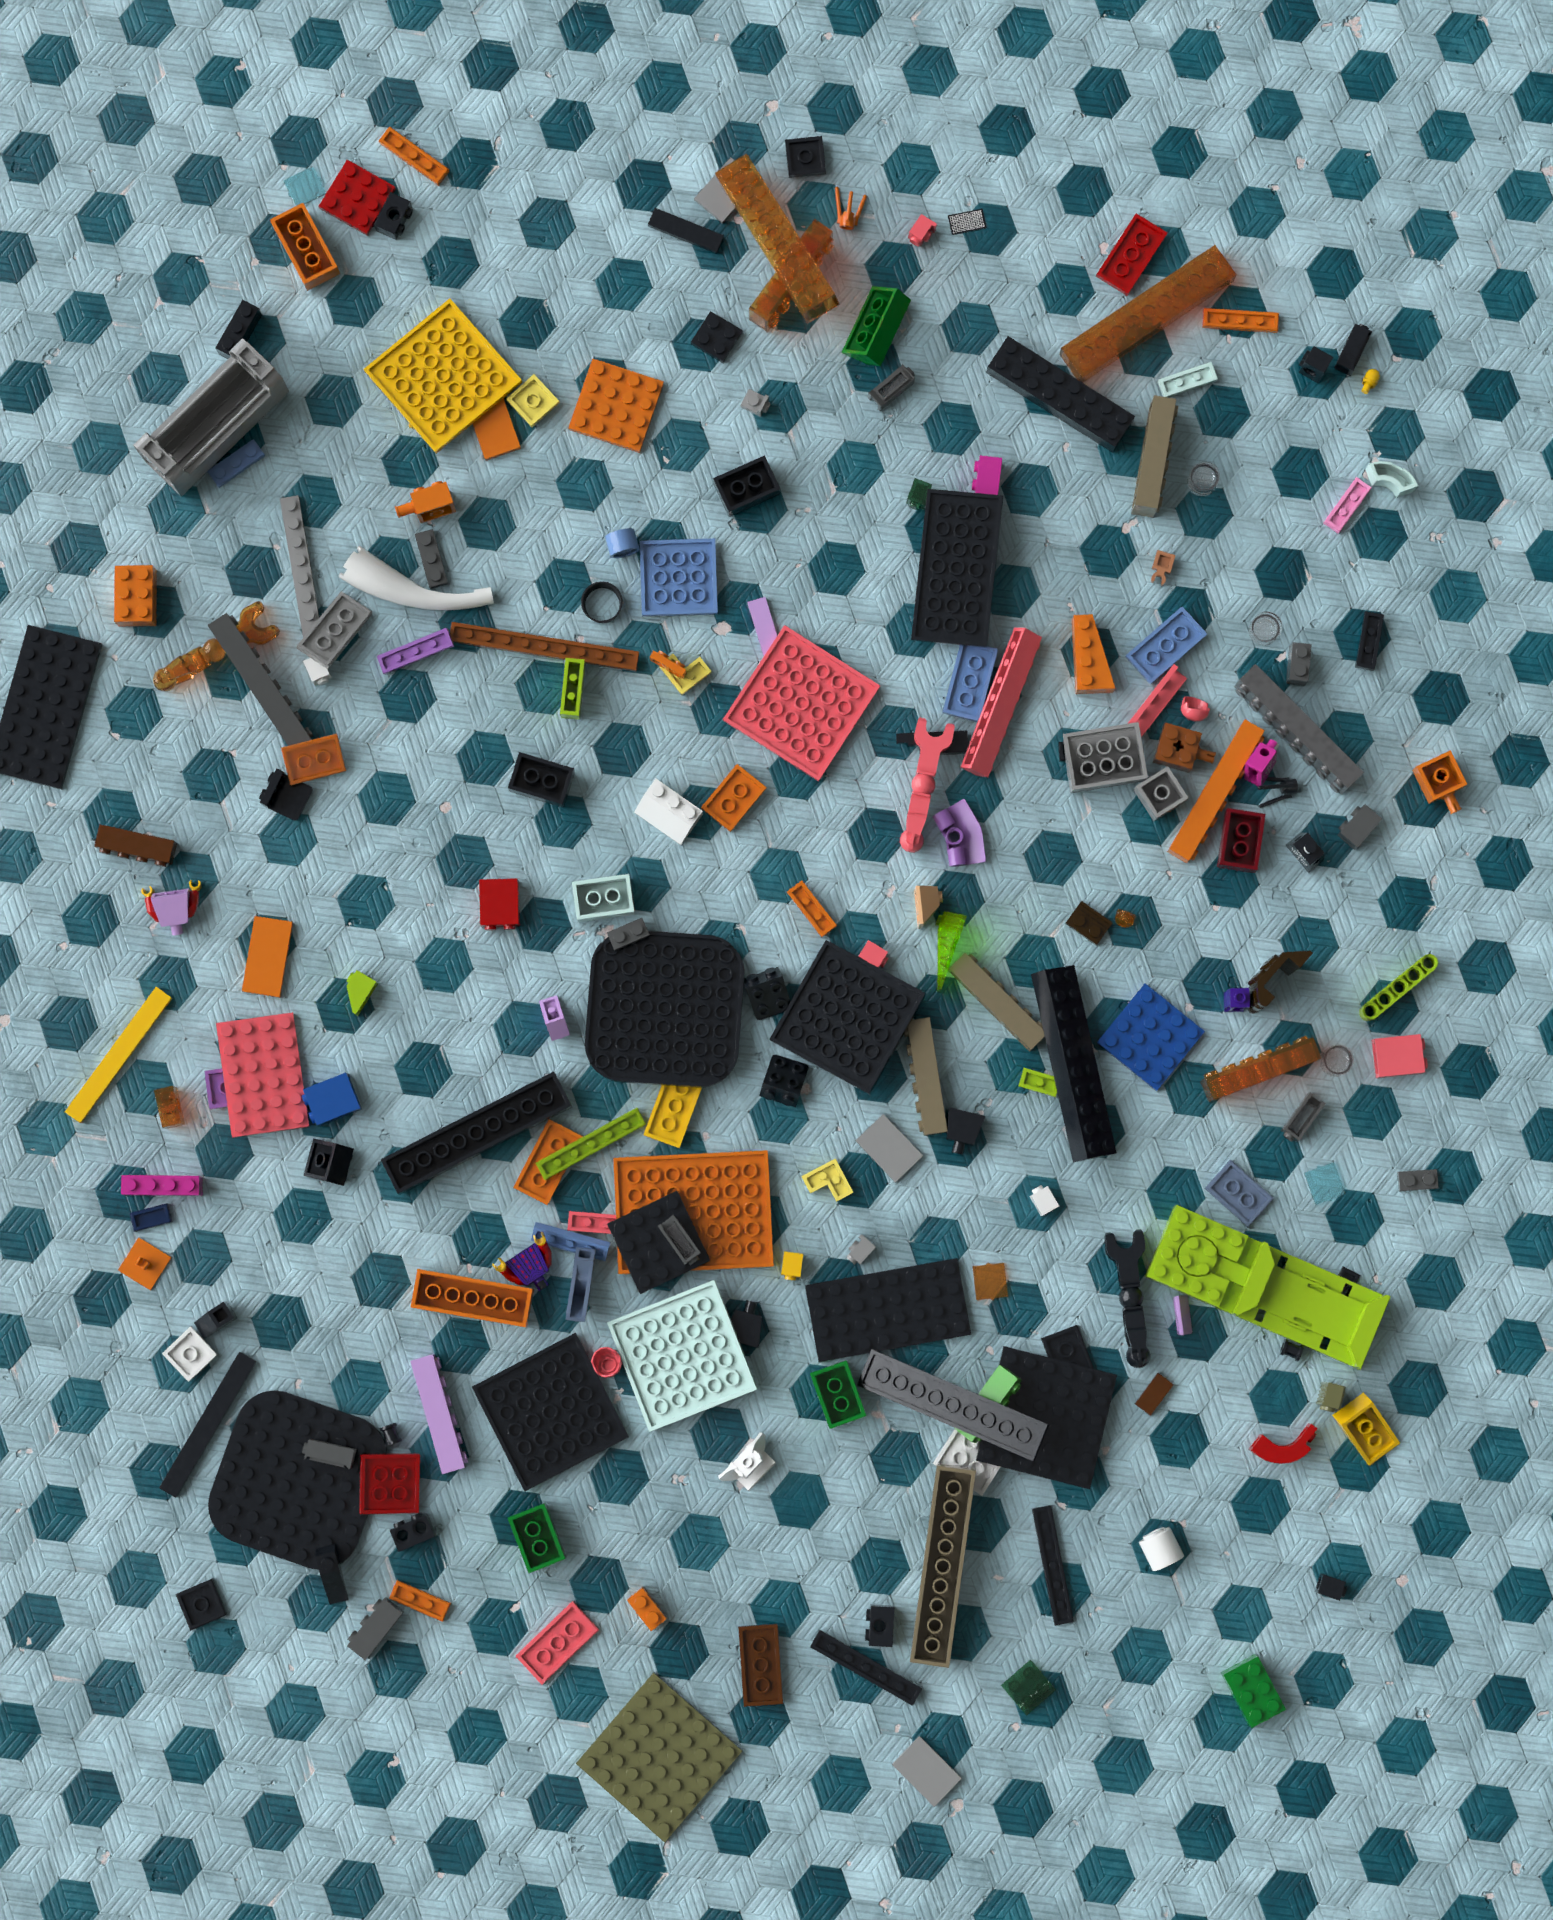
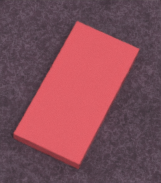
[516,1601,599,1685]

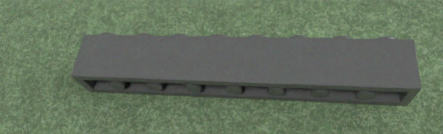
[208,613,313,746]

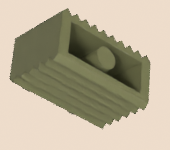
[1316,1382,1346,1412]

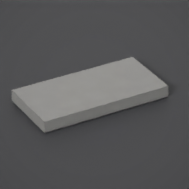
[297,591,372,669]

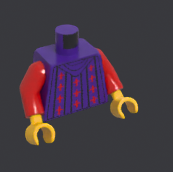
[492,1232,552,1291]

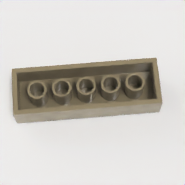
[1131,395,1179,518]

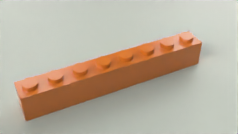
[1167,719,1265,863]

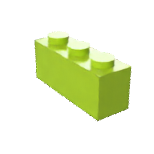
[560,658,586,720]

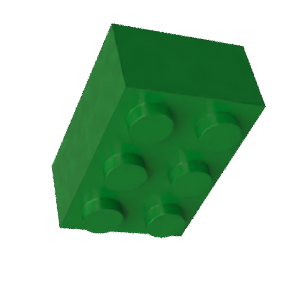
[810,1360,866,1429]
[508,1502,567,1573]
[1220,1654,1286,1728]

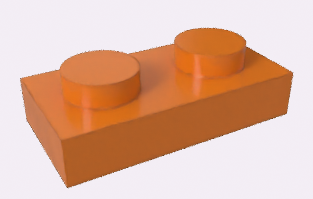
[650,650,687,680]

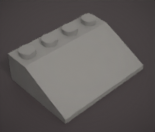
[1063,722,1148,793]

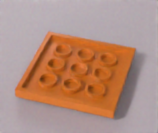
[568,358,664,453]

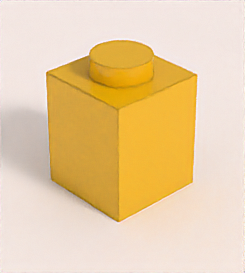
[781,1251,803,1281]

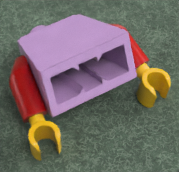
[141,880,201,935]

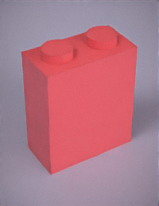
[1371,1034,1428,1078]

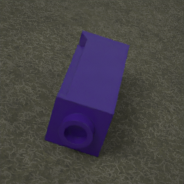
[1224,988,1250,1012]

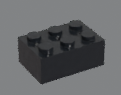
[713,455,780,517]
[508,752,575,808]

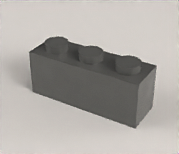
[347,1597,404,1660]

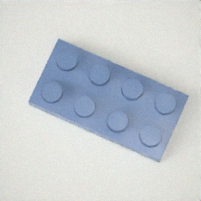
[1125,607,1207,685]
[942,645,998,722]

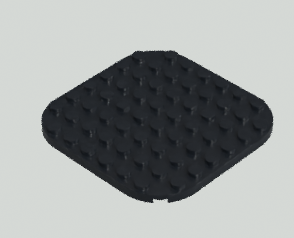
[585,931,744,1088]
[208,1390,387,1570]

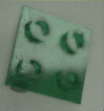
[1001,1660,1056,1716]

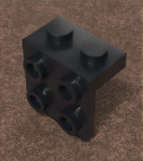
[259,768,313,821]
[744,967,791,1020]
[759,1055,809,1108]

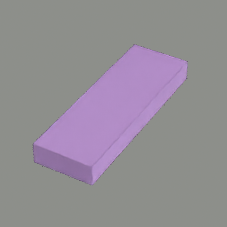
[747,597,777,656]

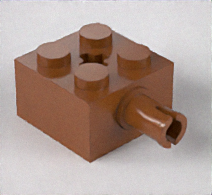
[1152,722,1216,773]

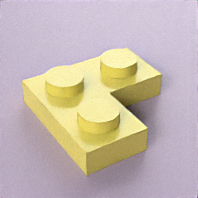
[658,654,712,695]
[801,1159,854,1202]

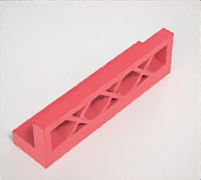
[1128,664,1187,737]

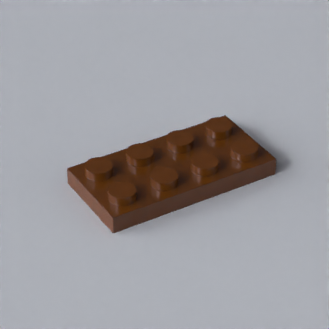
[738,1624,783,1707]

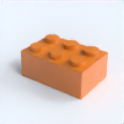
[114,565,157,627]

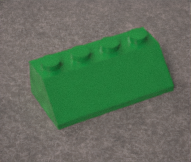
[842,286,911,366]

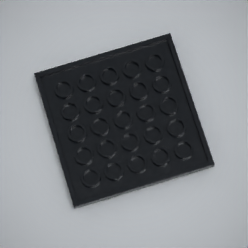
[769,940,926,1095]
[472,1333,629,1492]
[976,1346,1117,1489]

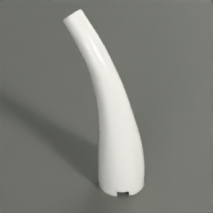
[339,546,494,610]

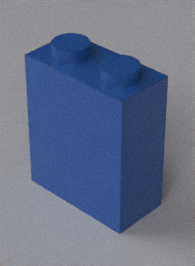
[302,1072,362,1126]

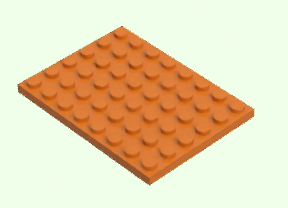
[613,1150,774,1274]

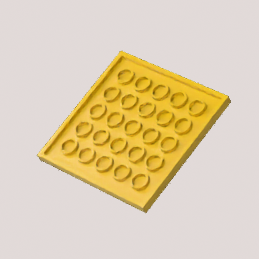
[363,298,522,453]

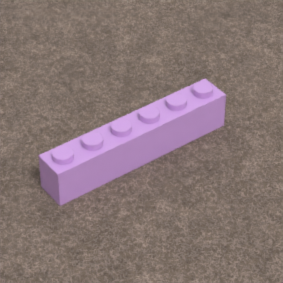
[410,1354,468,1474]

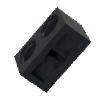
[390,1512,437,1552]

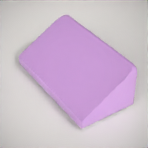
[1173,1295,1192,1335]

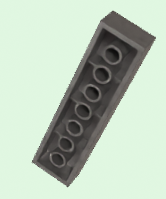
[1234,664,1364,794]

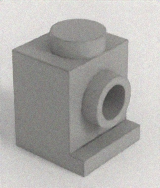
[846,1234,875,1265]

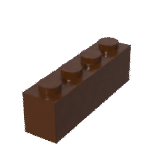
[94,824,177,867]

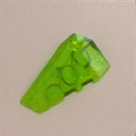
[935,911,967,993]

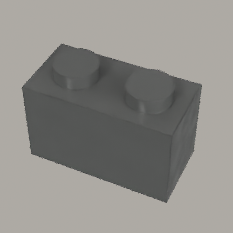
[1286,642,1312,686]
[1337,804,1382,850]

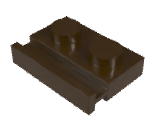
[1065,901,1113,946]

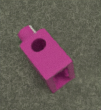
[1244,739,1279,786]

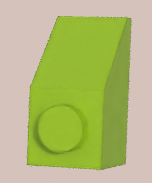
[346,970,378,1016]

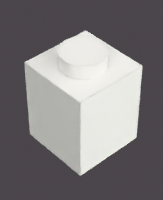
[303,658,332,686]
[1030,1185,1059,1216]

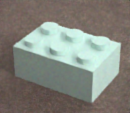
[572,874,635,922]

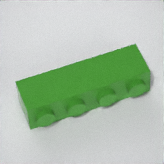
[954,1365,1022,1443]

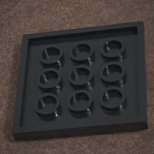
[607,1191,710,1294]

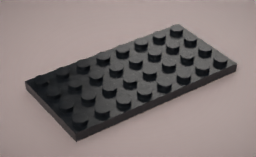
[911,489,1003,648]
[0,625,102,790]
[805,1258,971,1362]

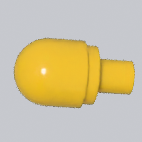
[1361,369,1380,394]

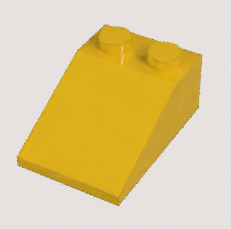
[1332,1392,1400,1466]

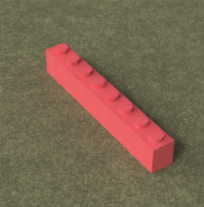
[961,627,1042,777]

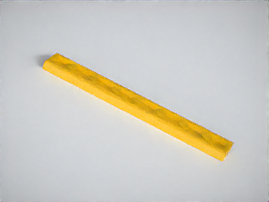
[65,987,172,1123]

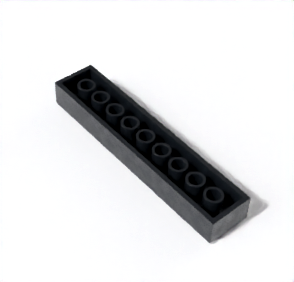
[1031,965,1117,1163]
[380,1071,572,1195]

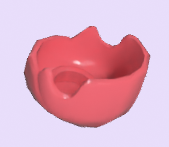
[1181,696,1210,722]
[591,1347,622,1378]

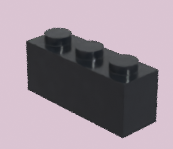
[215,299,262,359]

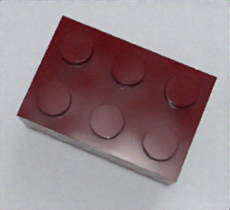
[1217,808,1266,873]

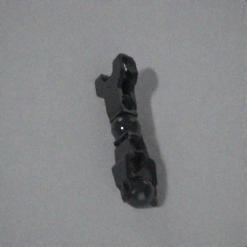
[1104,1229,1151,1368]

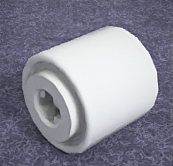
[1139,1527,1184,1571]

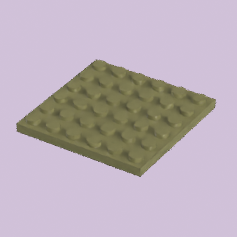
[576,1672,742,1842]

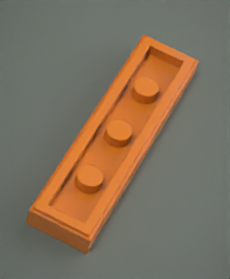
[379,126,450,186]
[1202,308,1279,333]

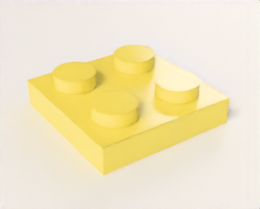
[506,374,560,427]

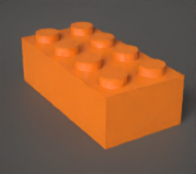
[270,203,340,291]

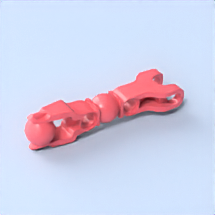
[900,717,955,853]

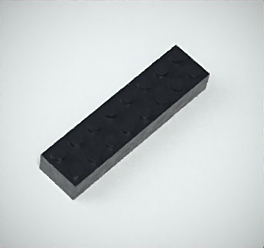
[986,336,1135,453]

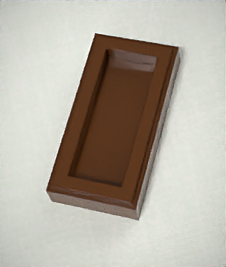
[1134,1373,1174,1416]

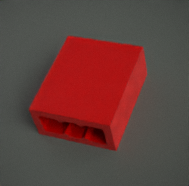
[479,878,520,931]

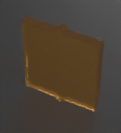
[972,1263,1008,1300]

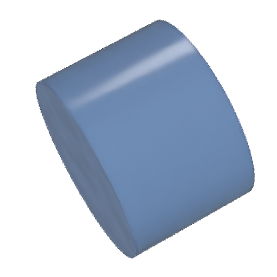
[605,528,640,558]

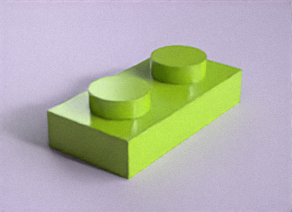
[1018,1068,1057,1097]

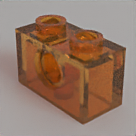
[154,1086,185,1129]

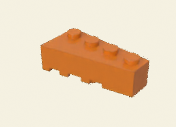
[1072,614,1115,694]

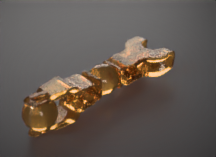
[153,601,280,692]

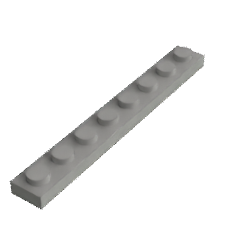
[280,495,320,637]

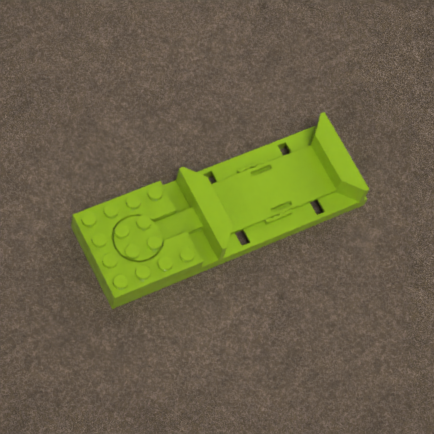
[1144,1205,1390,1370]

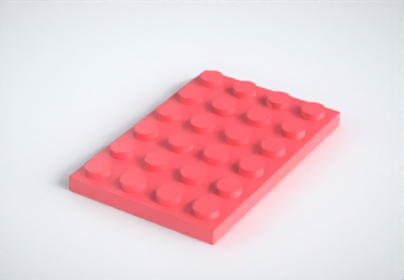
[216,1012,309,1138]

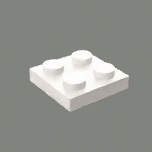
[162,1326,218,1382]

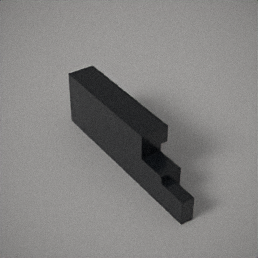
[896,730,968,755]

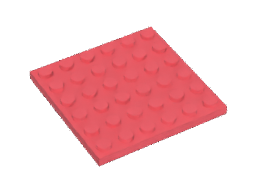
[723,625,880,782]

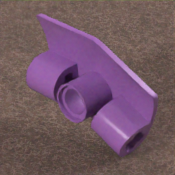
[932,799,986,867]

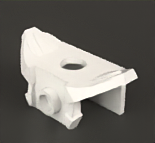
[718,1432,776,1491]

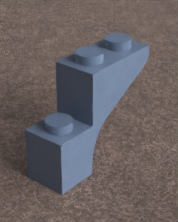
[566,1247,596,1322]

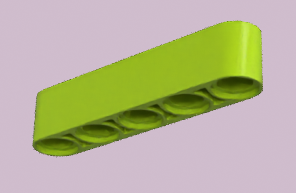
[1359,954,1438,1021]

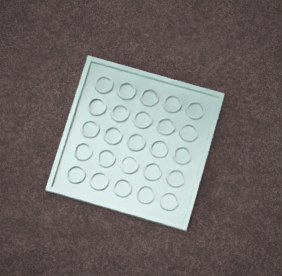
[607,1280,758,1432]

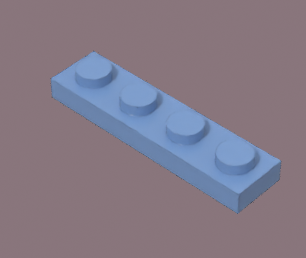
[531,1222,610,1261]

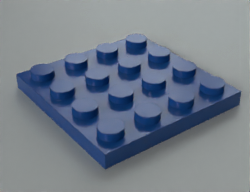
[1097,983,1205,1091]

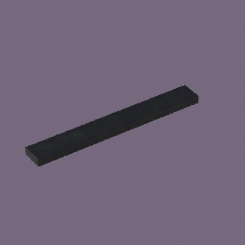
[159,1352,257,1498]

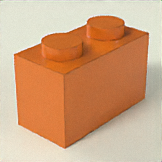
[627,1587,667,1631]

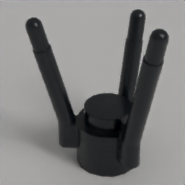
[1258,777,1298,808]

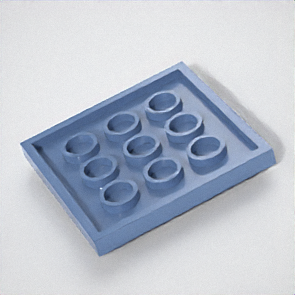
[640,538,718,617]

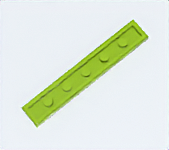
[535,1107,646,1180]

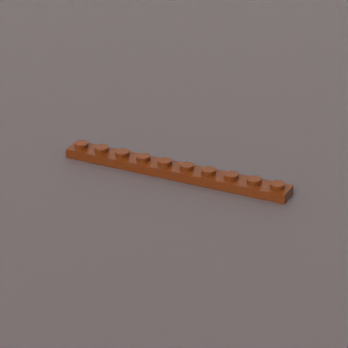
[450,622,639,672]

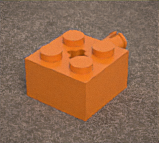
[395,481,456,523]
[1412,750,1468,814]

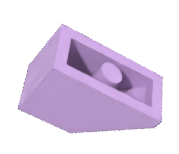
[539,995,570,1041]

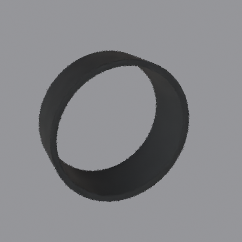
[581,581,623,623]

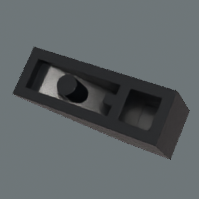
[315,1544,349,1605]

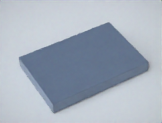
[1204,1160,1274,1227]

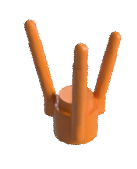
[835,187,867,230]

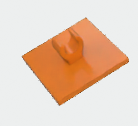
[118,1237,172,1291]

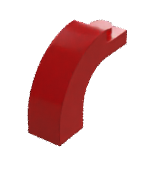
[1248,1423,1317,1464]

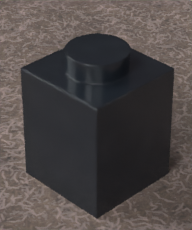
[1314,1573,1347,1601]

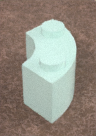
[1365,461,1418,498]

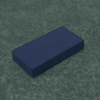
[129,1203,173,1232]

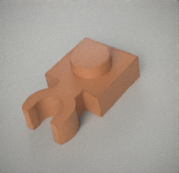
[1151,550,1176,586]

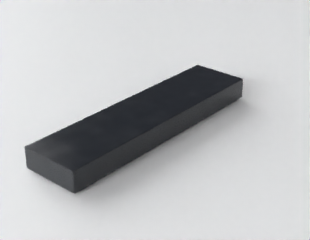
[648,208,724,254]

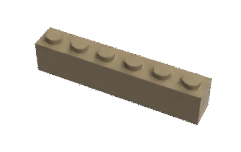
[948,953,1045,1052]
[904,1017,948,1136]

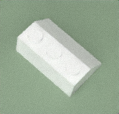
[634,778,703,845]

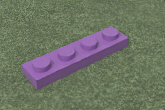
[377,628,454,674]

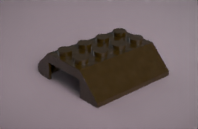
[1247,950,1313,1014]

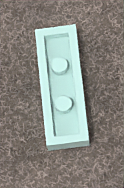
[1158,362,1218,397]

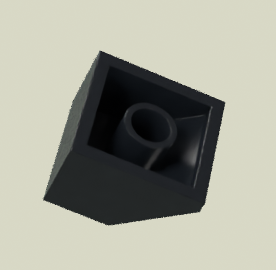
[303,1138,354,1186]

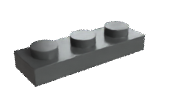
[415,529,448,589]

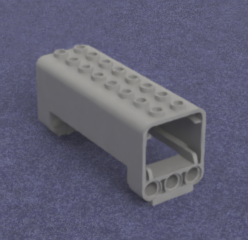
[133,339,289,497]

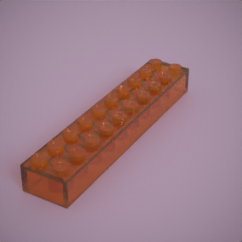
[715,153,840,324]
[1059,245,1237,383]

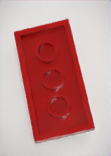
[1096,213,1168,296]

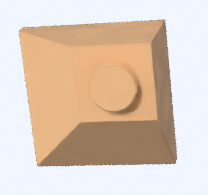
[914,886,943,929]

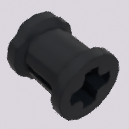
[1280,1339,1304,1362]
[379,1423,402,1447]

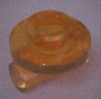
[1115,909,1136,928]

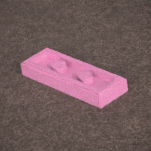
[1323,477,1372,534]

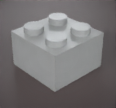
[1133,766,1188,821]

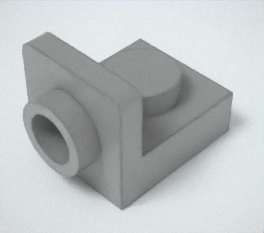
[740,389,771,417]

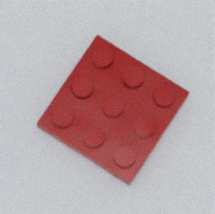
[318,160,396,236]
[359,1453,420,1514]

